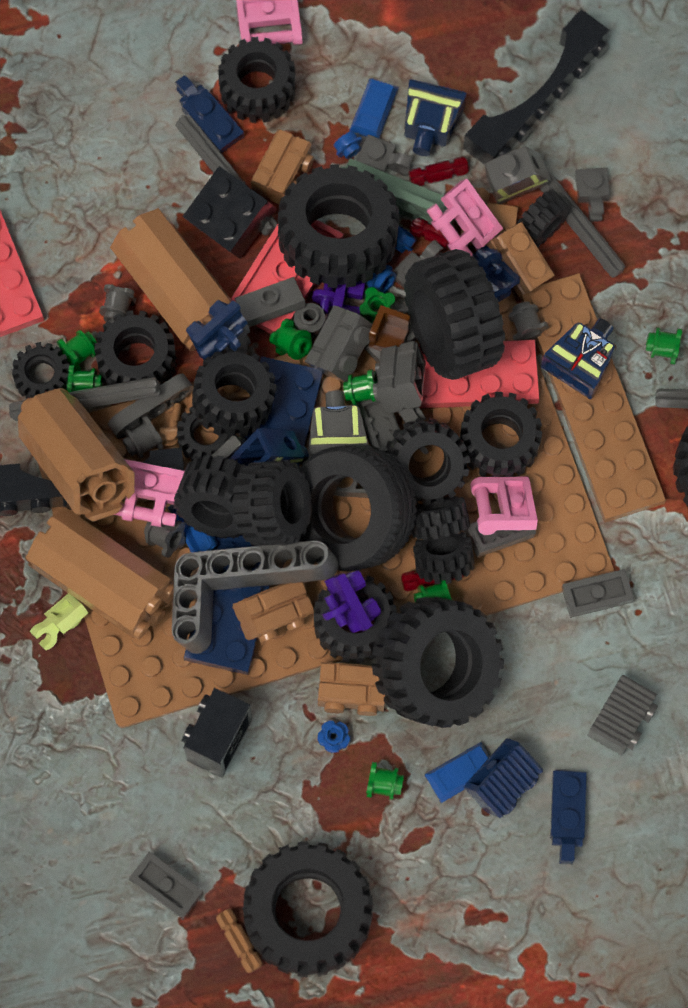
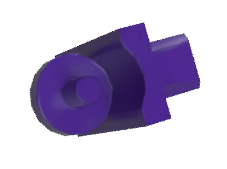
[312,281,366,315]
[322,571,381,633]

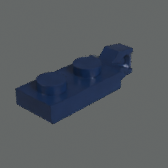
[175,75,244,153]
[550,770,587,865]

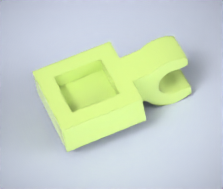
[30,593,88,650]

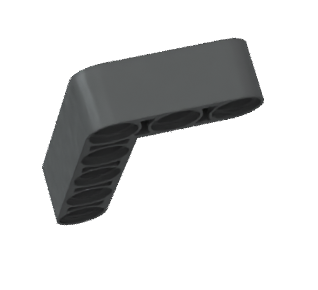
[172,541,339,654]

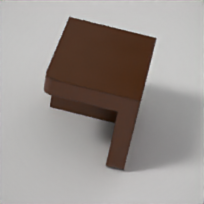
[369,305,411,352]

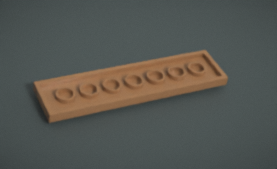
[520,273,666,523]

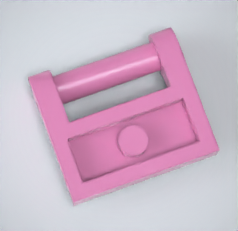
[236,0,303,45]
[470,477,538,535]

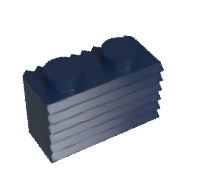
[463,738,543,818]

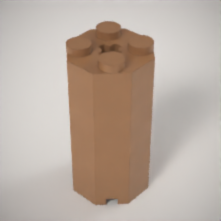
[110,208,232,351]
[18,388,135,521]
[26,507,174,640]

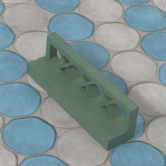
[341,158,457,228]

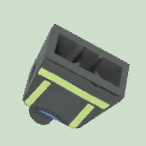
[485,146,552,204]
[308,390,368,458]

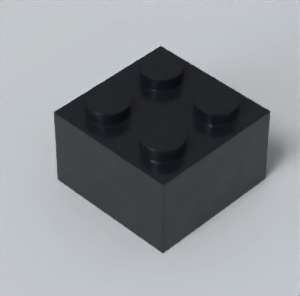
[182,166,277,259]
[182,687,252,778]

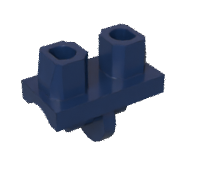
[472,245,520,302]
[186,300,248,360]

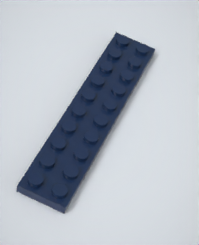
[184,356,323,675]

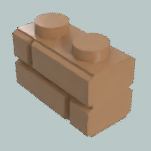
[251,129,314,204]
[486,222,555,297]
[233,582,314,643]
[318,662,385,716]

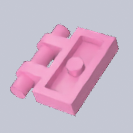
[426,178,503,256]
[114,459,185,527]

